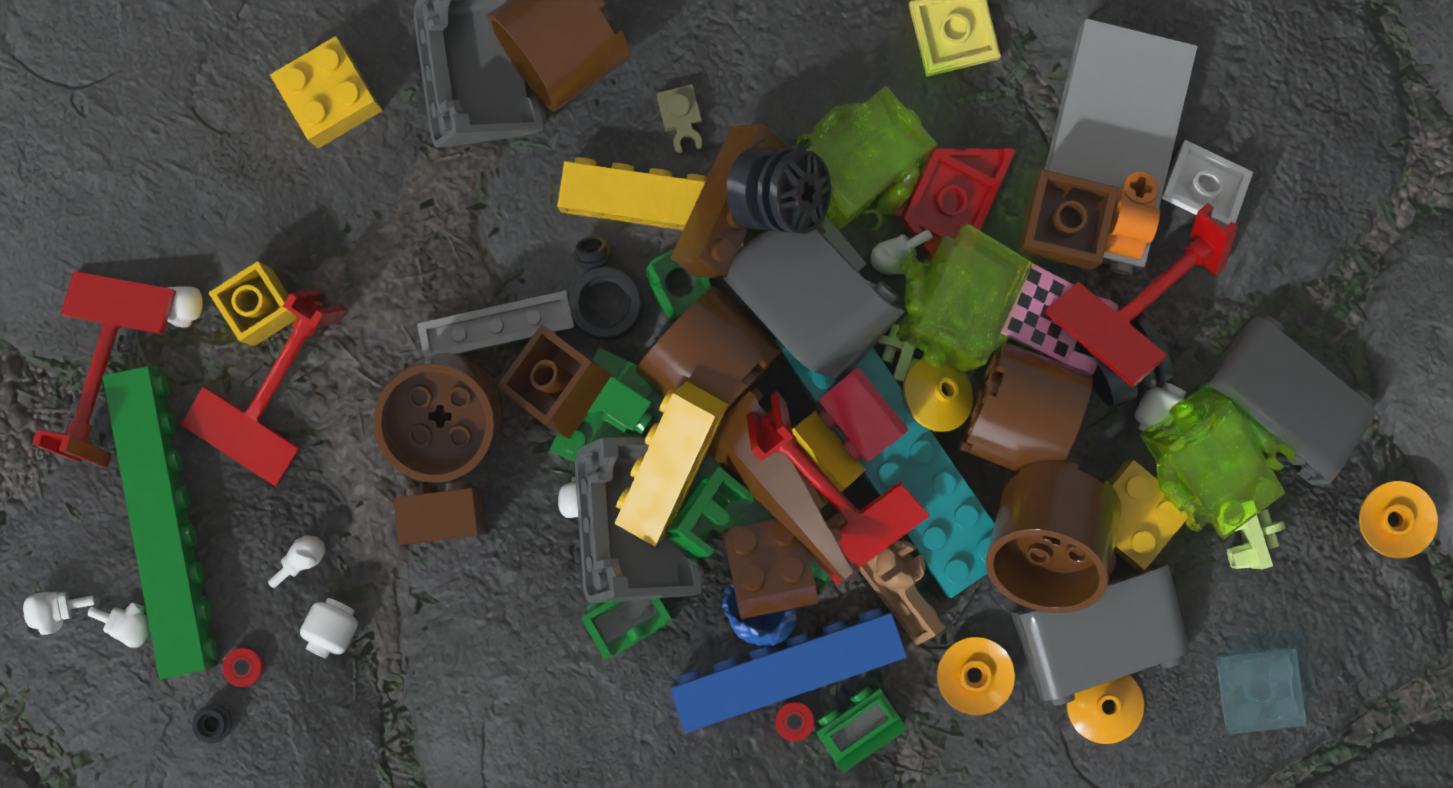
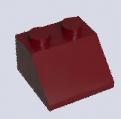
[816,367,909,463]

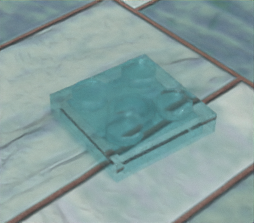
[1216,647,1307,735]

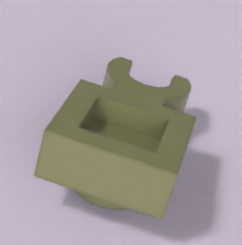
[656,84,702,156]

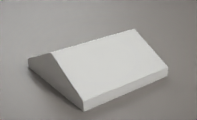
[1162,140,1253,228]

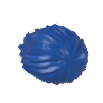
[722,582,797,646]

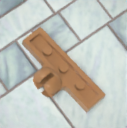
[826,512,945,645]

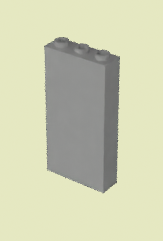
[1045,19,1198,275]

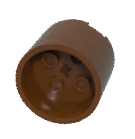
[487,0,631,112]
[636,286,784,417]
[959,340,1093,472]
[373,353,504,483]
[985,460,1122,613]

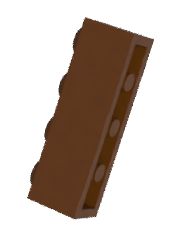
[670,123,786,278]

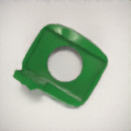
[646,250,712,319]

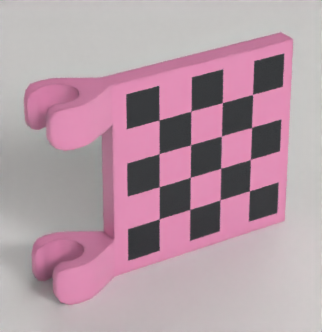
[999,262,1118,375]

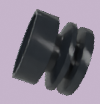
[726,147,832,234]
[1075,312,1174,409]

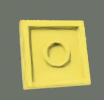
[909,0,1001,77]

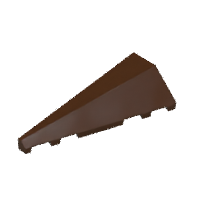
[707,388,860,583]

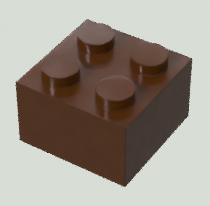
[1017,169,1119,270]
[496,324,614,439]
[393,481,488,545]
[723,519,818,619]

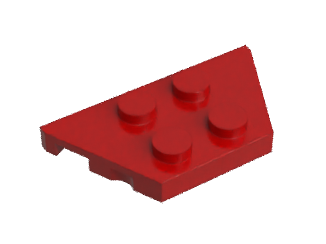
[900,148,1016,283]

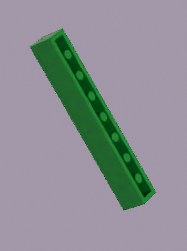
[102,366,219,680]

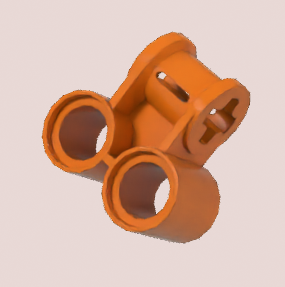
[1104,171,1160,260]

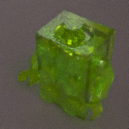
[796,86,937,231]
[896,224,1033,373]
[1140,388,1295,539]

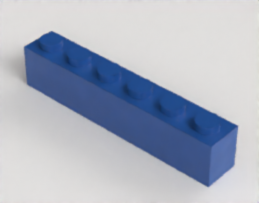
[670,607,907,733]

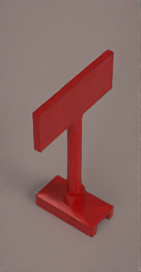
[1045,203,1238,387]
[32,271,176,468]
[181,289,348,486]
[746,392,930,584]

